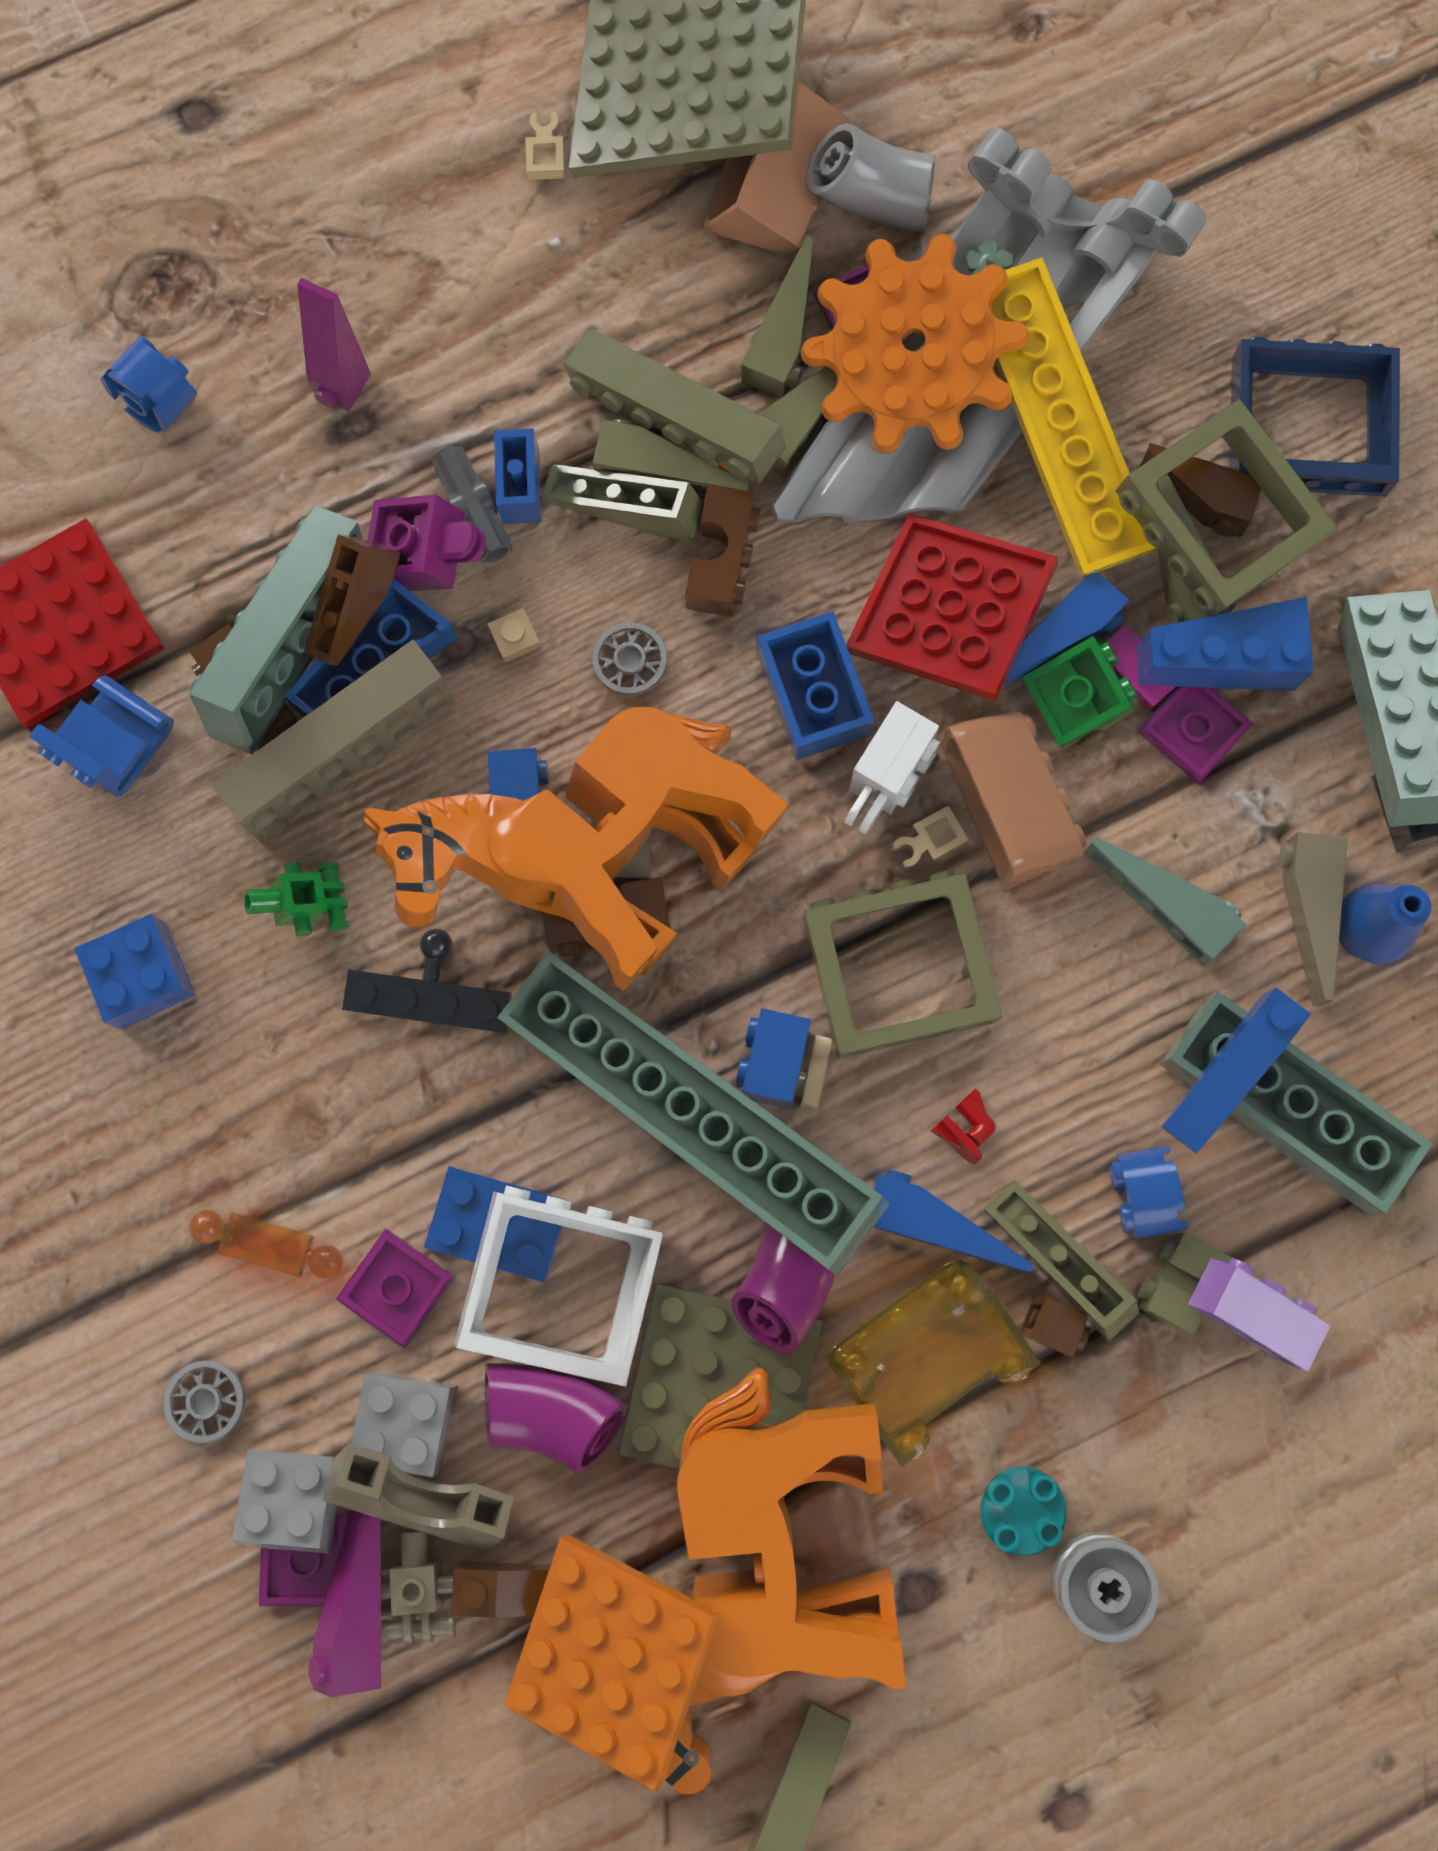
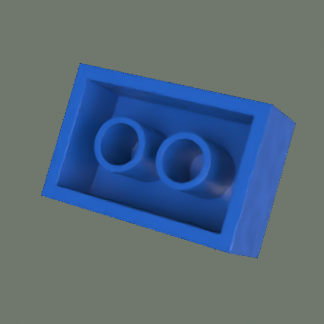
[757,611,875,761]

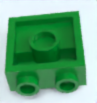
[1022,636,1138,748]

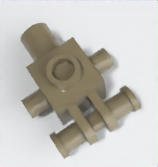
[381,1529,456,1644]

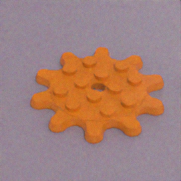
[801,234,1030,454]

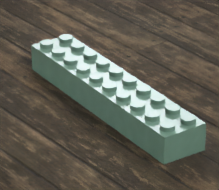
[497,951,890,1276]

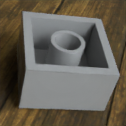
[351,1370,458,1477]
[232,1450,338,1554]

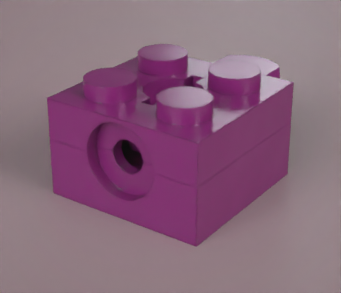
[367,494,486,591]

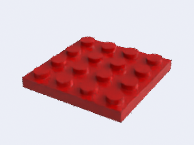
[846,513,1058,701]
[0,518,165,729]

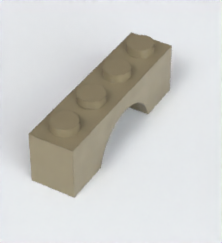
[322,1443,514,1552]

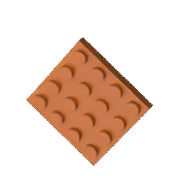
[504,1535,720,1792]

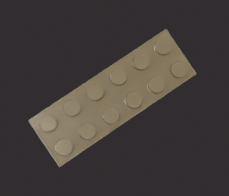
[211,639,455,842]

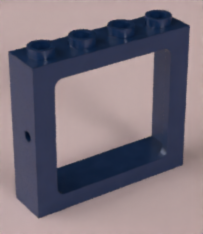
[1229,337,1400,497]

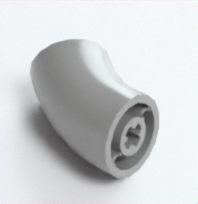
[807,123,935,232]

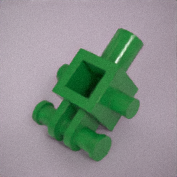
[244,862,349,937]

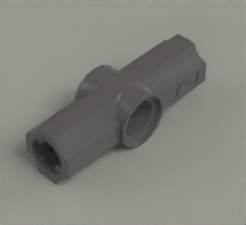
[432,446,513,564]

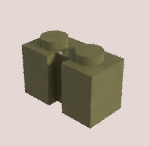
[1138,1232,1231,1335]

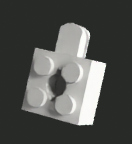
[844,701,940,835]

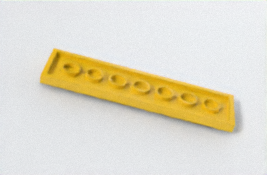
[992,257,1158,578]

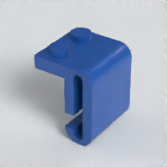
[29,675,174,797]

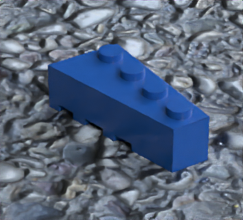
[284,578,458,717]
[1136,597,1313,691]

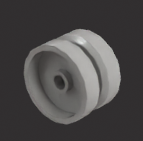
[1051,1532,1159,1642]

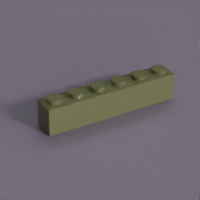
[563,328,786,484]

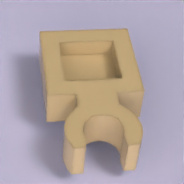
[525,112,565,180]
[891,806,969,870]
[794,1035,833,1111]

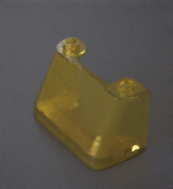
[827,1260,1041,1467]

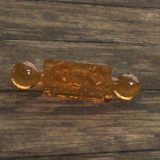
[189,1210,343,1279]

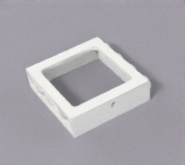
[454,1186,663,1387]

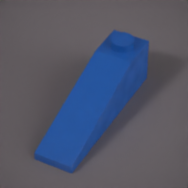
[1001,572,1129,690]
[1161,987,1311,1154]
[873,1169,1033,1273]

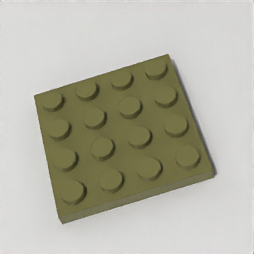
[619,1284,822,1469]

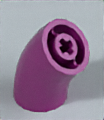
[731,1221,835,1354]
[485,1363,628,1474]

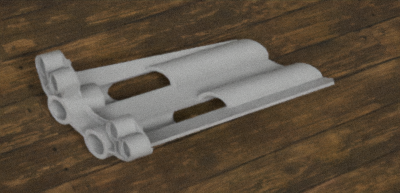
[771,128,1207,523]

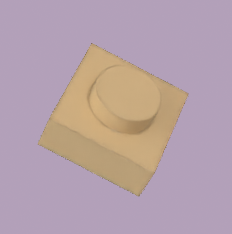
[488,608,541,663]

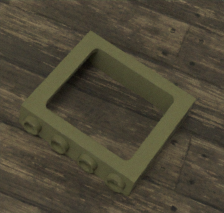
[1115,399,1337,616]
[803,870,1003,1059]

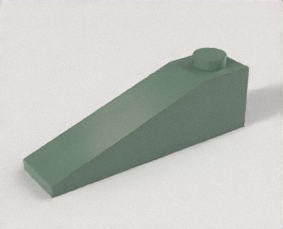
[1085,837,1247,966]

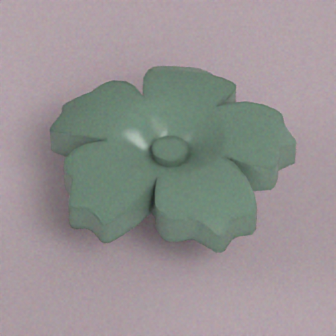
[965,239,1014,275]

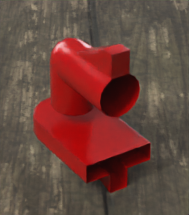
[931,1088,996,1164]

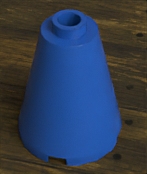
[1339,883,1431,965]

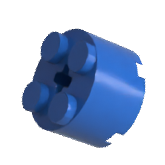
[101,336,197,433]
[1109,1145,1188,1239]

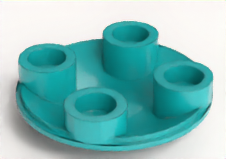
[980,1466,1067,1556]

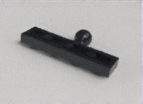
[342,928,512,1033]

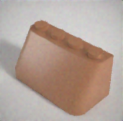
[704,82,846,256]
[940,710,1087,891]

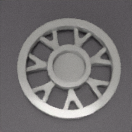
[592,622,667,696]
[163,1360,245,1443]

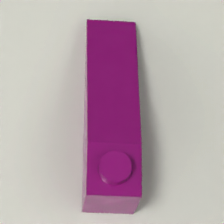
[297,278,371,412]
[308,1510,381,1698]

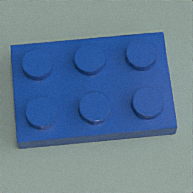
[424,1166,569,1283]

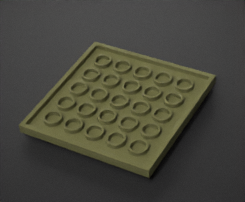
[569,0,806,178]

